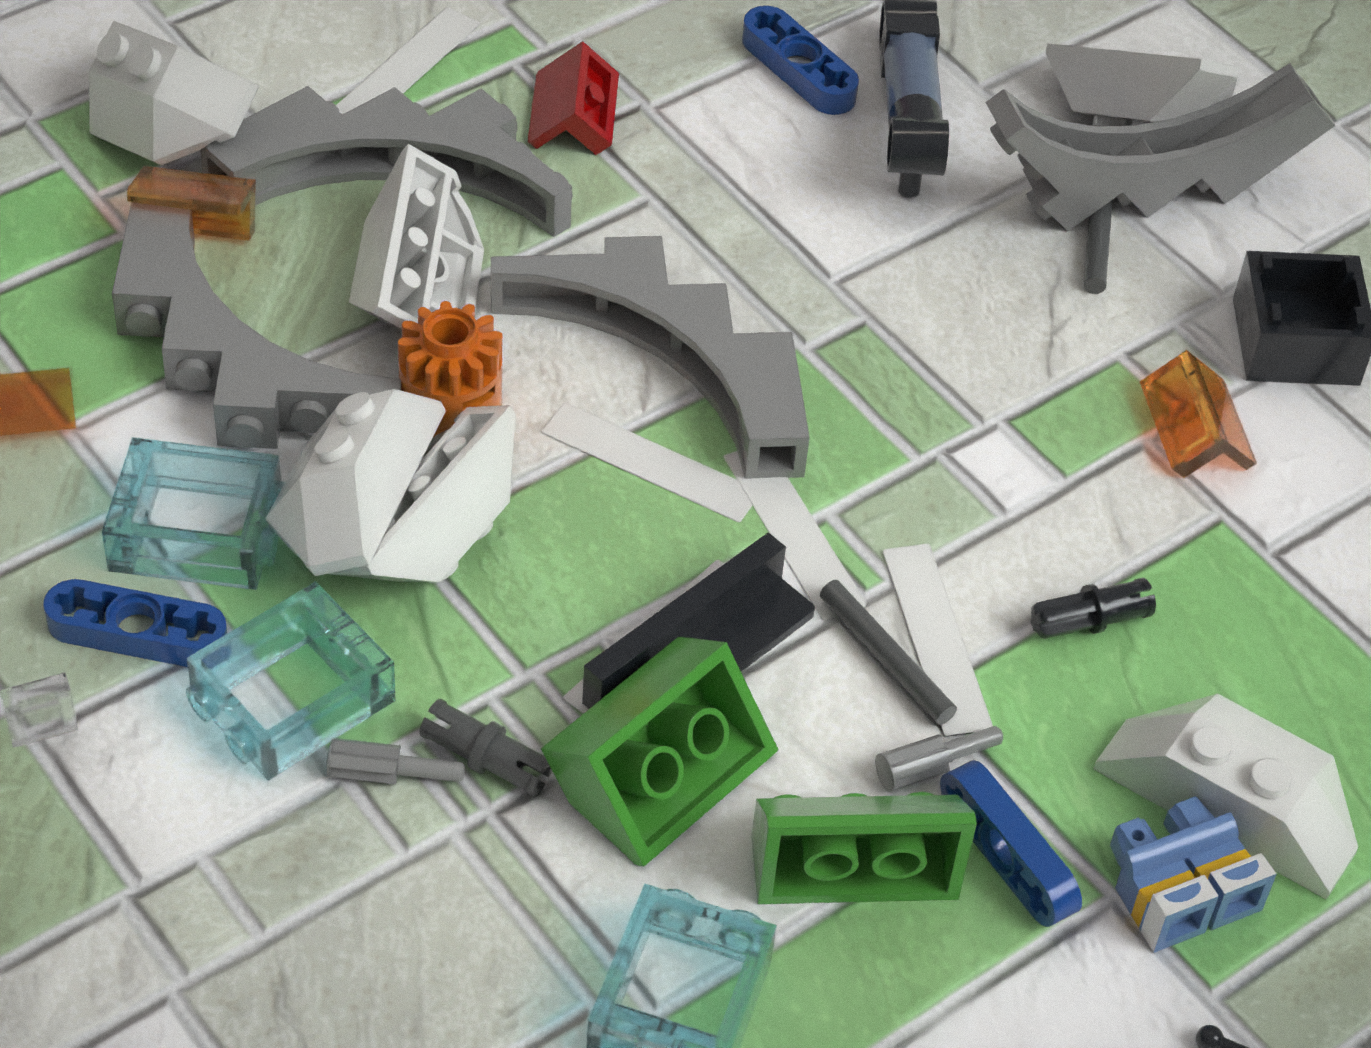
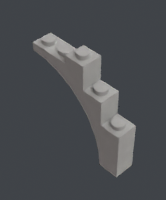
[985,63,1335,231]
[200,86,573,237]
[112,195,401,449]
[490,236,810,479]

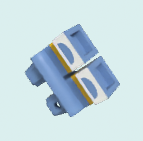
[1110,796,1277,953]

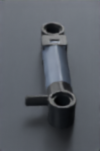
[879,0,949,198]

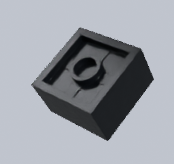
[1233,251,1371,386]

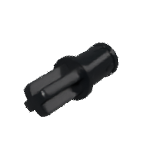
[1030,578,1156,639]

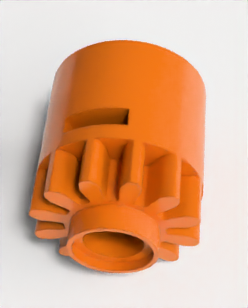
[398,301,503,437]

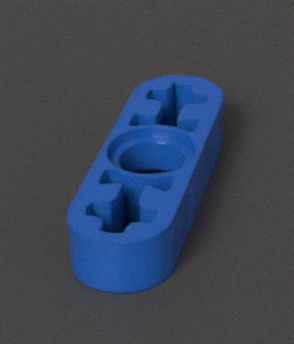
[742,6,859,115]
[43,579,228,668]
[940,760,1082,927]

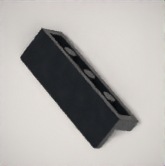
[582,532,815,709]

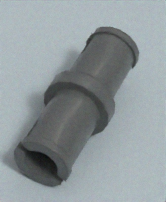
[419,699,552,797]

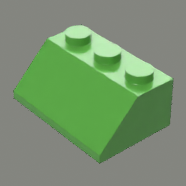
[541,637,779,867]
[751,792,977,904]

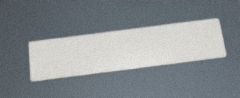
[336,7,480,115]
[542,403,753,522]
[723,451,867,621]
[883,544,993,736]

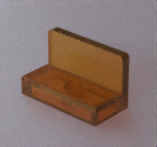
[127,166,256,241]
[1139,350,1257,478]
[0,366,77,436]

